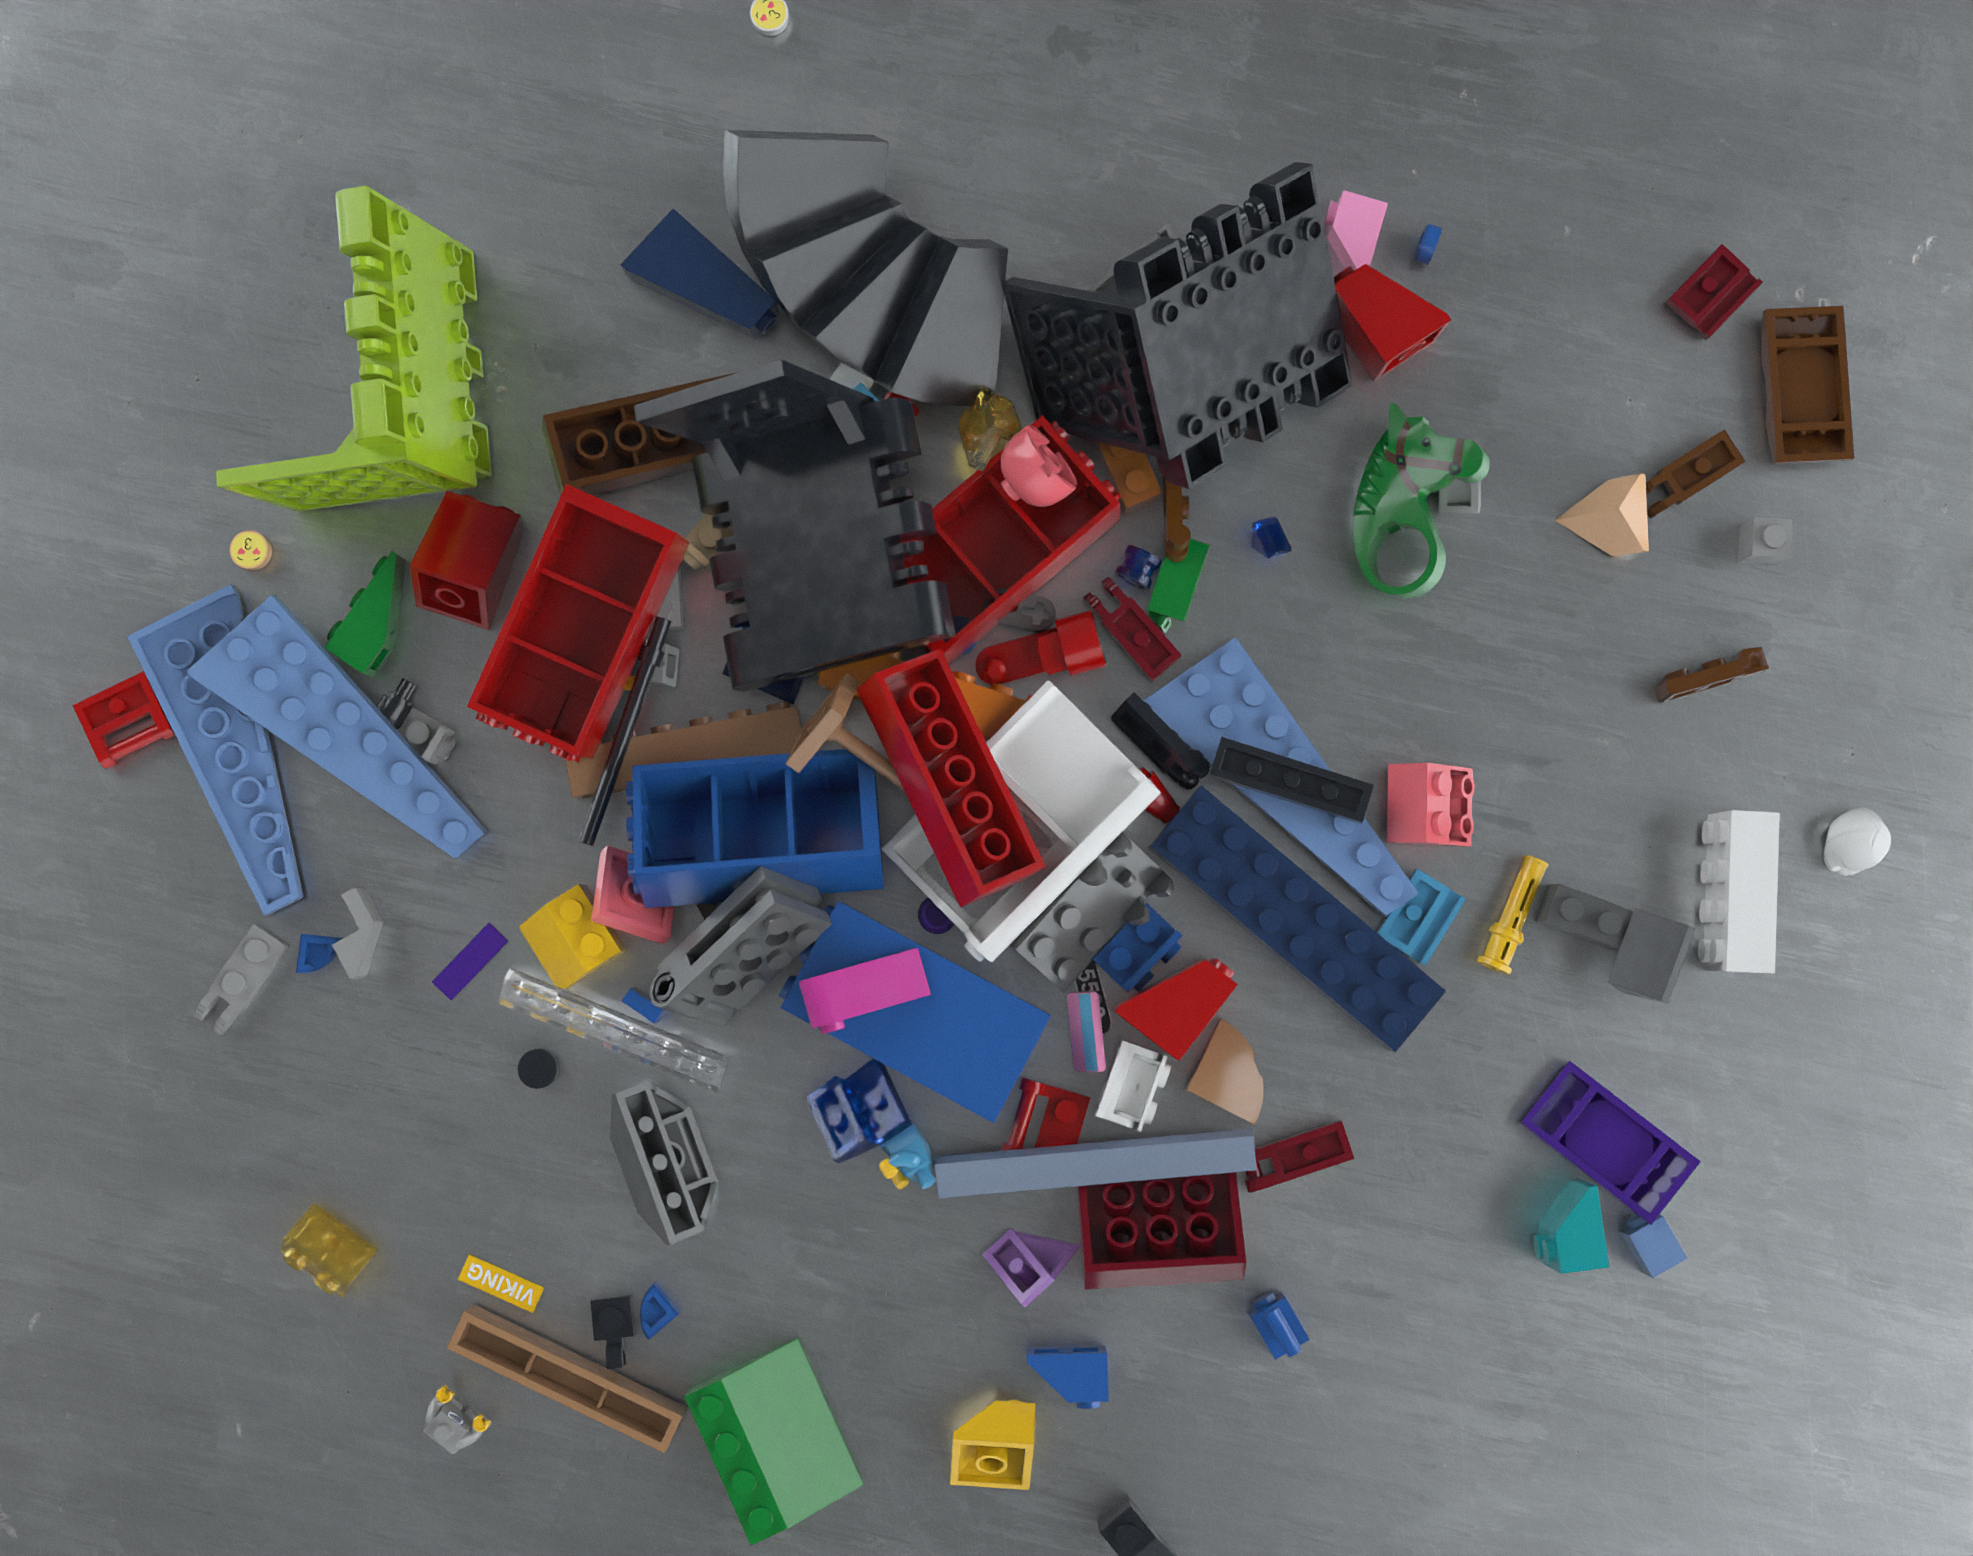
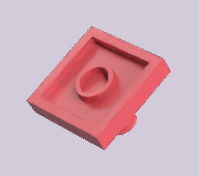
[591,845,674,944]

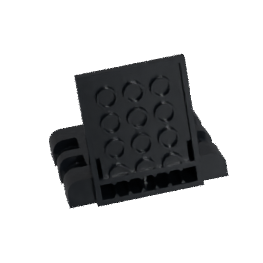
[1001,162,1353,489]
[634,359,956,692]

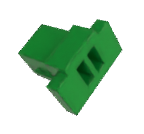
[1147,611,1171,634]

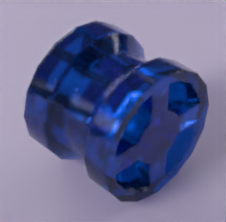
[1114,545,1162,590]

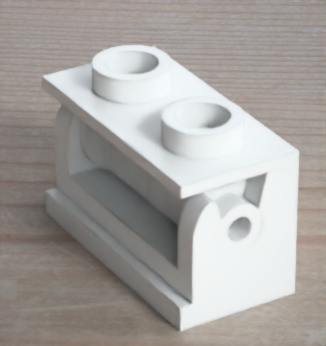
[1094,1039,1171,1132]

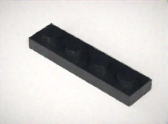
[1209,737,1374,824]

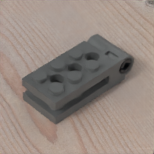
[650,866,832,1026]

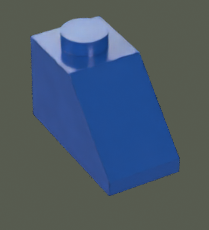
[1026,1346,1109,1409]

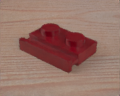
[1665,244,1763,340]

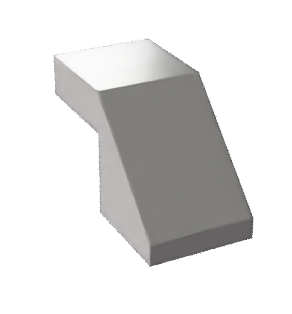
[332,887,383,980]

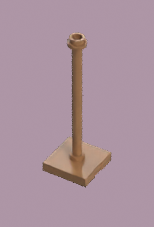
[786,673,904,791]

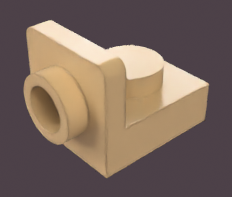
[683,514,734,572]

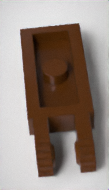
[1646,429,1746,519]

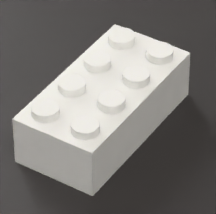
[1698,810,1780,974]

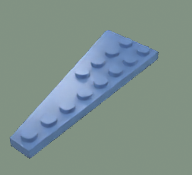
[127,584,304,916]
[186,594,488,859]
[1143,637,1419,917]

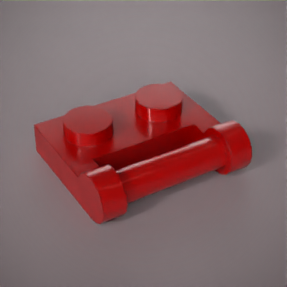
[72,671,176,769]
[1001,1077,1091,1151]

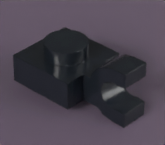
[590,1295,636,1369]

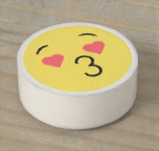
[750,0,789,36]

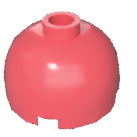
[1001,425,1077,507]

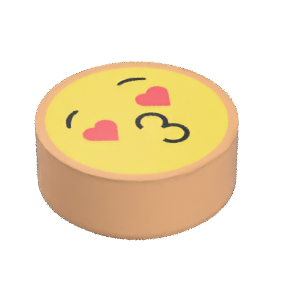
[229,530,272,571]

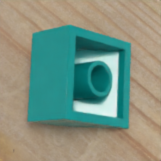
[1533,1178,1610,1274]

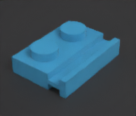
[1377,869,1466,966]

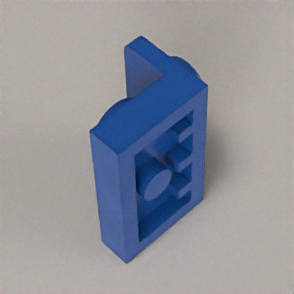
[1093,903,1183,993]

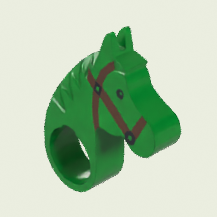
[1353,402,1490,599]

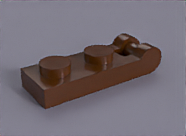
[1163,476,1191,562]

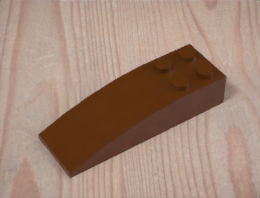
[541,372,738,496]

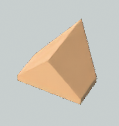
[1554,473,1649,557]

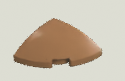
[1186,1018,1263,1125]

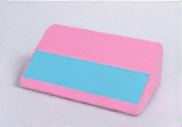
[1067,990,1106,1072]

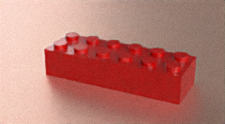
[856,648,1046,908]

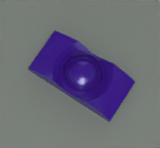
[1520,1061,1701,1225]

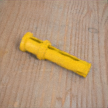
[1476,855,1549,975]

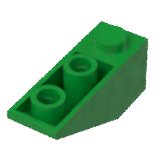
[324,551,406,678]

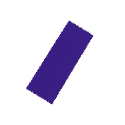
[432,923,508,1000]

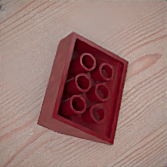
[1078,1172,1247,1290]

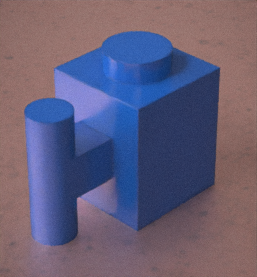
[1247,1291,1310,1360]

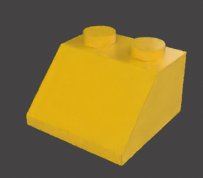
[519,884,627,993]

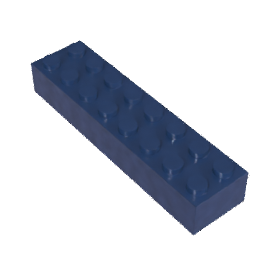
[1148,785,1446,1052]

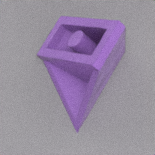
[982,1228,1081,1307]

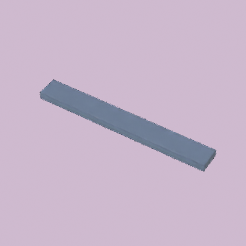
[934,1129,1256,1198]

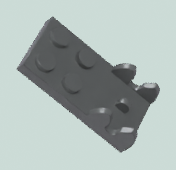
[1010,831,1174,993]

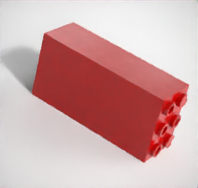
[900,415,1121,665]
[467,484,690,763]

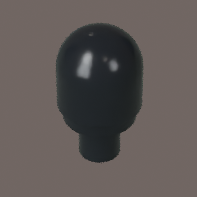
[376,678,416,729]

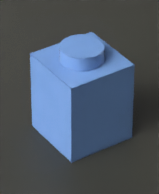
[1619,1214,1687,1278]

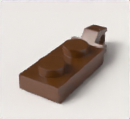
[1655,647,1769,703]

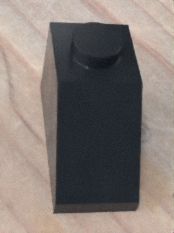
[1097,1495,1177,1556]

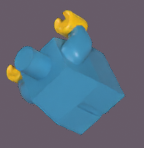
[875,1117,936,1190]

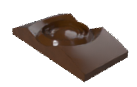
[1761,306,1855,464]

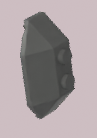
[610,1080,718,1246]

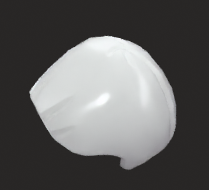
[1823,807,1891,876]

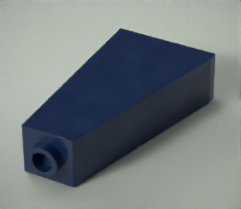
[620,208,779,339]

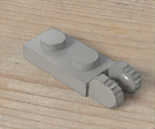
[193,924,289,1035]

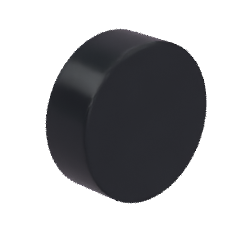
[517,1049,559,1089]

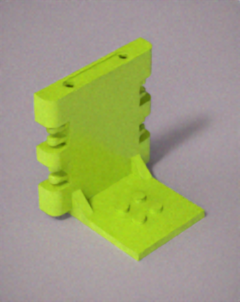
[216,185,492,512]

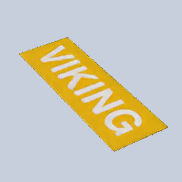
[457,1254,544,1313]

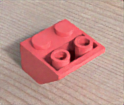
[1386,763,1475,847]

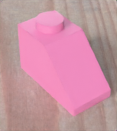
[1324,190,1388,271]

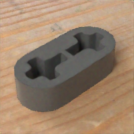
[983,588,1056,633]

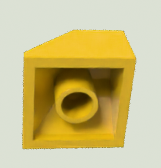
[950,1400,1035,1490]

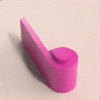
[799,948,931,1034]

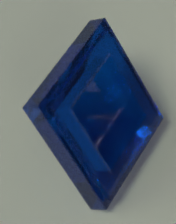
[1252,516,1292,559]

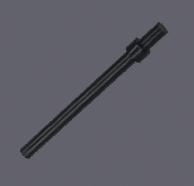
[578,616,672,846]

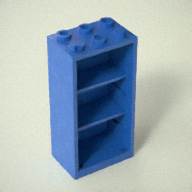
[626,747,884,908]
[778,901,1051,1123]

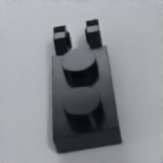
[1111,692,1211,790]

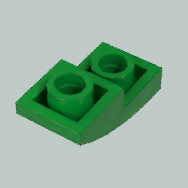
[1147,538,1210,621]

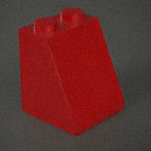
[1334,264,1452,381]
[410,491,522,630]
[1111,958,1238,1061]

